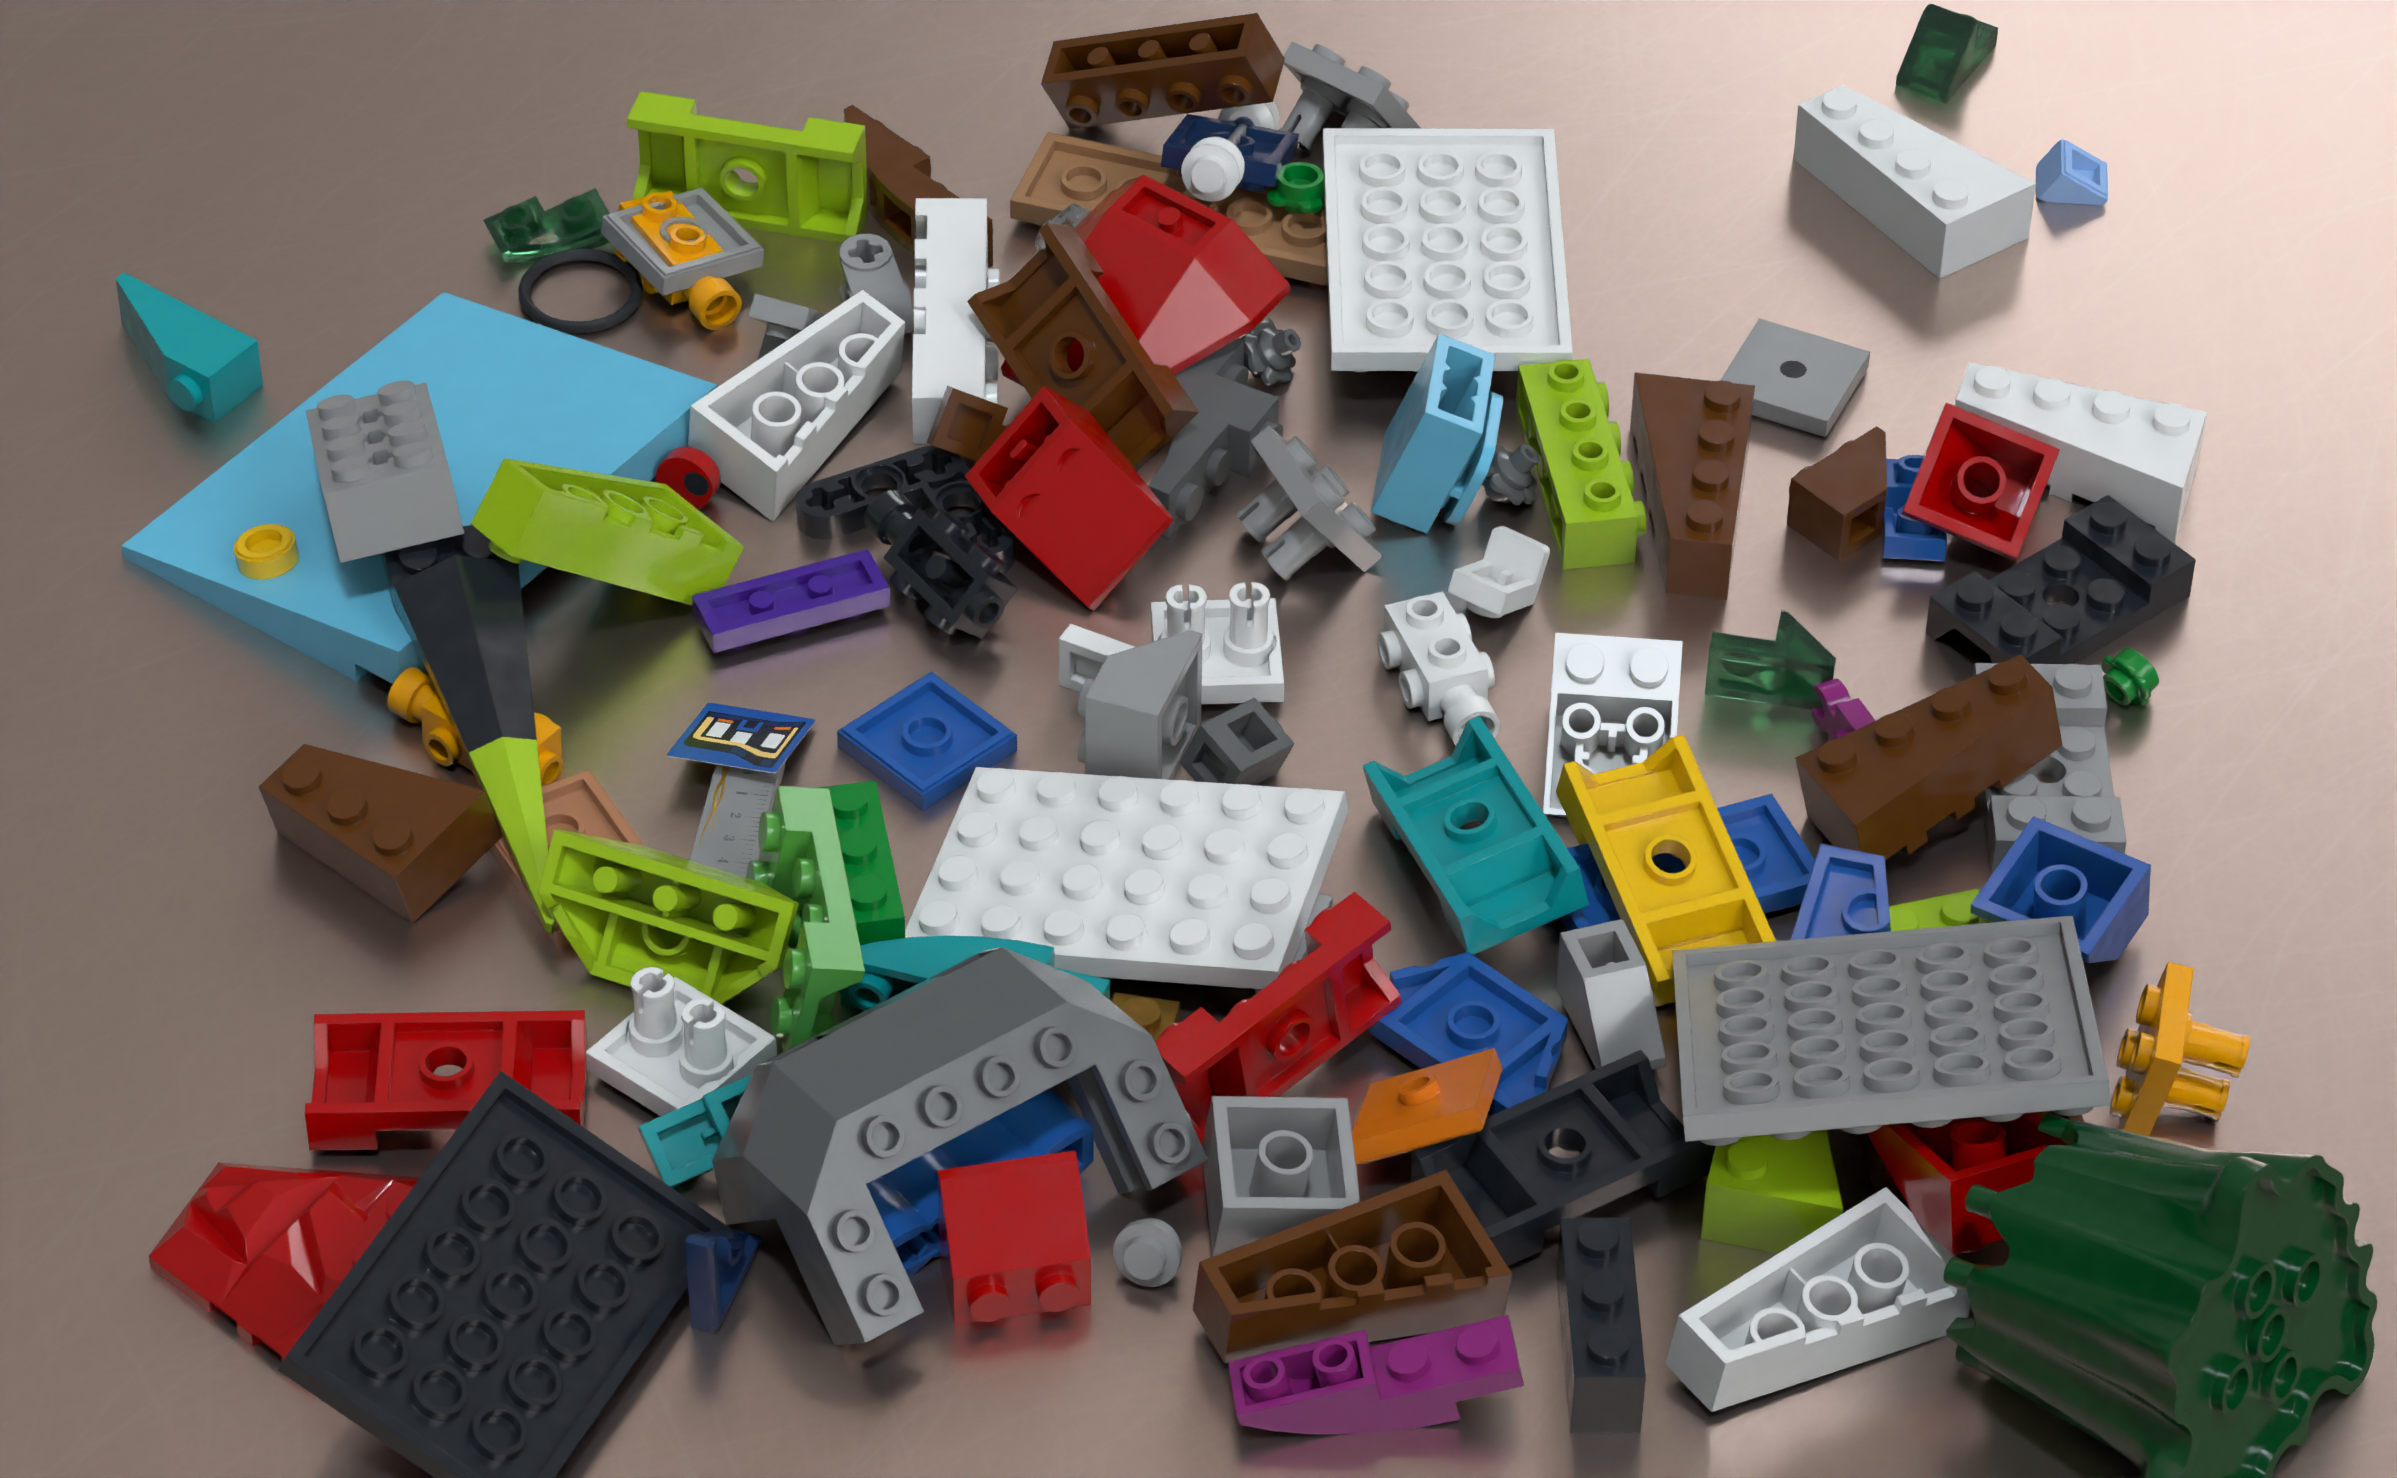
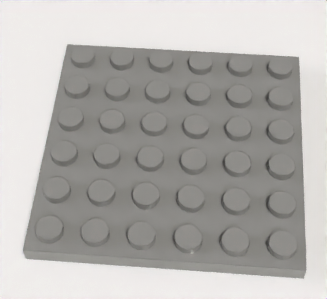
[1672,916,2111,1146]

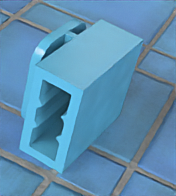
[1371,333,1503,534]

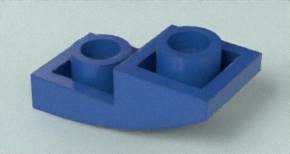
[1882,455,1947,561]

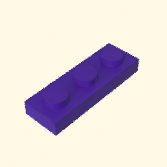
[692,549,890,653]

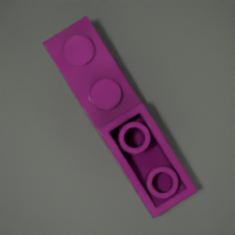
[1228,1315,1524,1435]

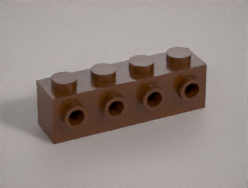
[1041,13,1285,129]

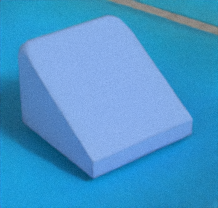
[2036,138,2108,206]

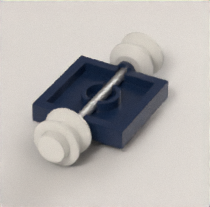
[1161,101,1299,201]

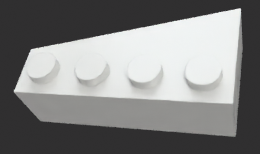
[1793,85,2036,279]
[912,198,1000,444]
[1665,1187,1971,1412]

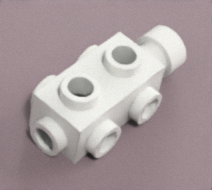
[1377,591,1500,746]

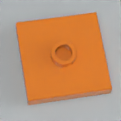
[1352,1048,1503,1165]

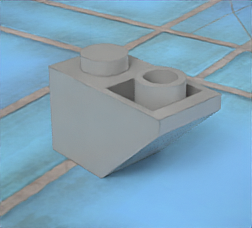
[1556,919,1666,1070]

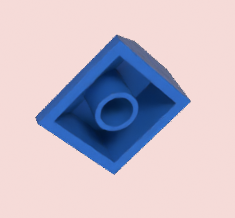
[1970,816,2151,963]

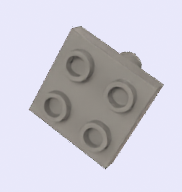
[1279,41,1421,152]
[1236,425,1383,581]

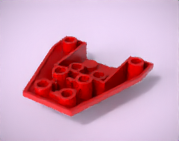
[1001,174,1291,387]

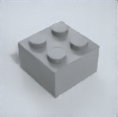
[1201,1096,1360,1257]

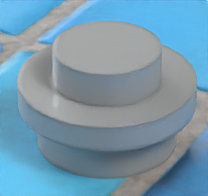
[1113,1218,1183,1287]

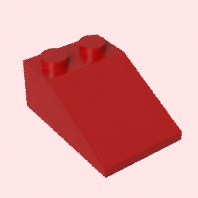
[1867,1112,2068,1255]

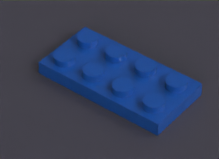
[1560,793,1815,931]

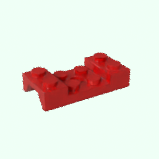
[1155,891,1402,1144]
[304,1010,588,1150]

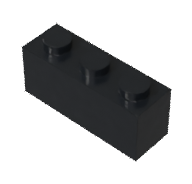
[1556,1218,1646,1434]

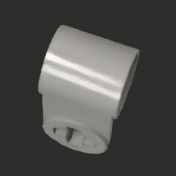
[839,234,914,335]

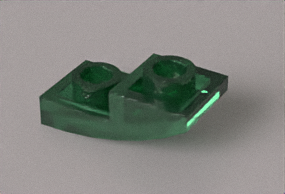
[483,188,610,263]

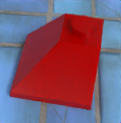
[1901,402,2060,561]

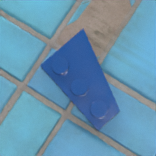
[1791,844,1891,940]

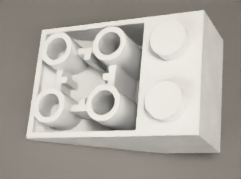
[1543,633,1683,818]

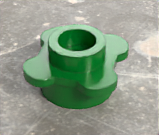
[1267,162,1324,214]

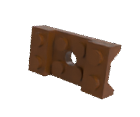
[967,223,1199,471]

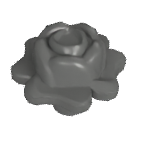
[1241,318,1301,386]
[1482,444,1539,505]

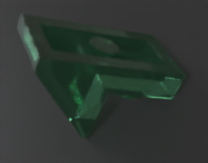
[1896,4,1998,103]
[1705,610,1836,710]

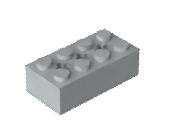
[305,381,465,563]

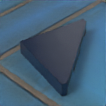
[685,1230,762,1334]

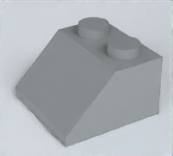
[1078,630,1203,780]

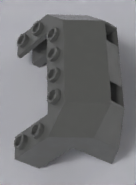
[712,947,1208,1345]

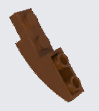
[844,105,993,268]

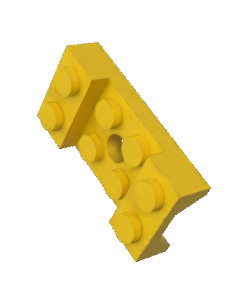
[1556,734,1776,1007]

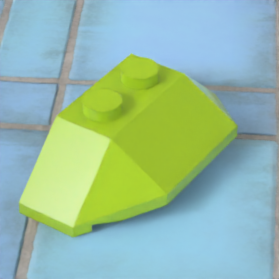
[537,829,799,1005]

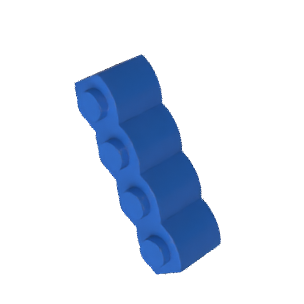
[866,1089,1094,1277]

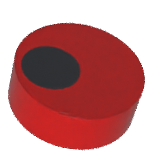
[656,446,721,509]

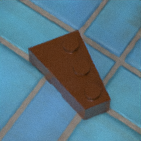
[259,744,502,924]

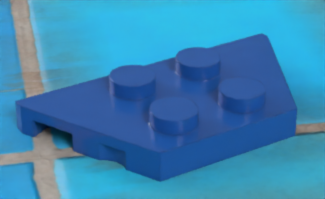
[1366,952,1568,1116]

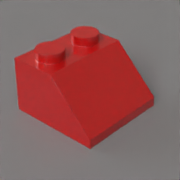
[937,1151,1091,1325]

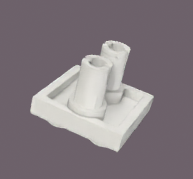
[1151,582,1284,704]
[586,967,777,1116]

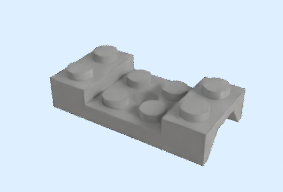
[1973,663,2126,875]

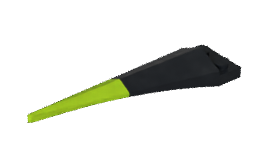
[381,525,556,935]

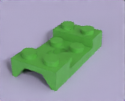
[746,786,865,1052]

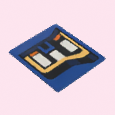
[667,703,815,773]

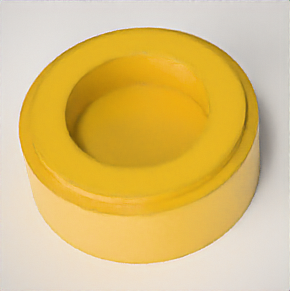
[233,524,300,580]

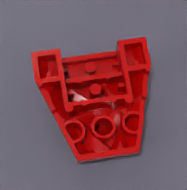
[149,1162,420,1362]

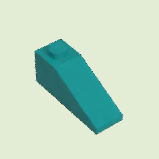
[115,272,263,424]

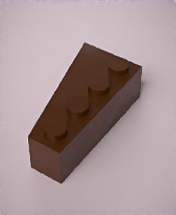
[1630,372,1755,600]
[1795,654,2063,860]
[1193,1170,1513,1363]

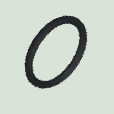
[518,248,643,333]

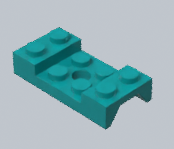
[1363,716,1589,955]

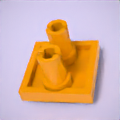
[2110,961,2250,1136]

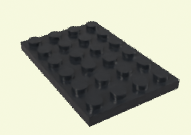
[278,1071,729,1478]

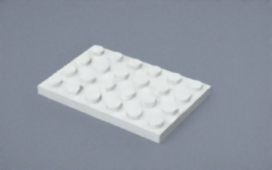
[1322,128,1573,372]
[905,767,1349,989]

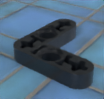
[796,445,1015,574]

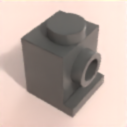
[1179,697,1295,785]

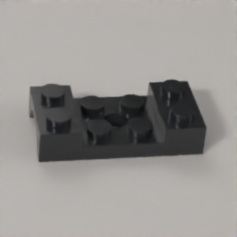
[1925,495,2196,664]
[1411,1050,1716,1266]

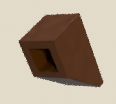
[1787,426,1887,561]

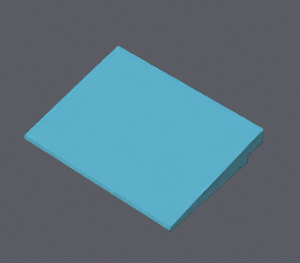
[121,292,718,684]

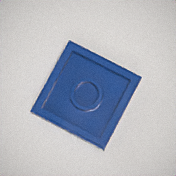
[837,671,1017,811]

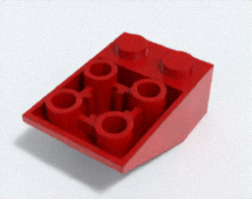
[965,386,1174,611]

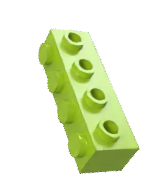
[1516,359,1646,570]

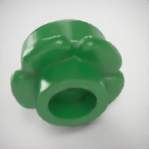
[2101,648,2159,706]

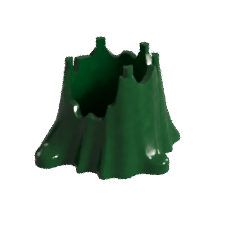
[1943,1113,2378,1478]

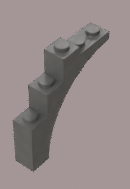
[1148,338,1283,540]

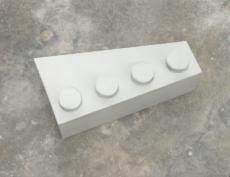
[688,290,905,522]
[1955,362,2207,543]

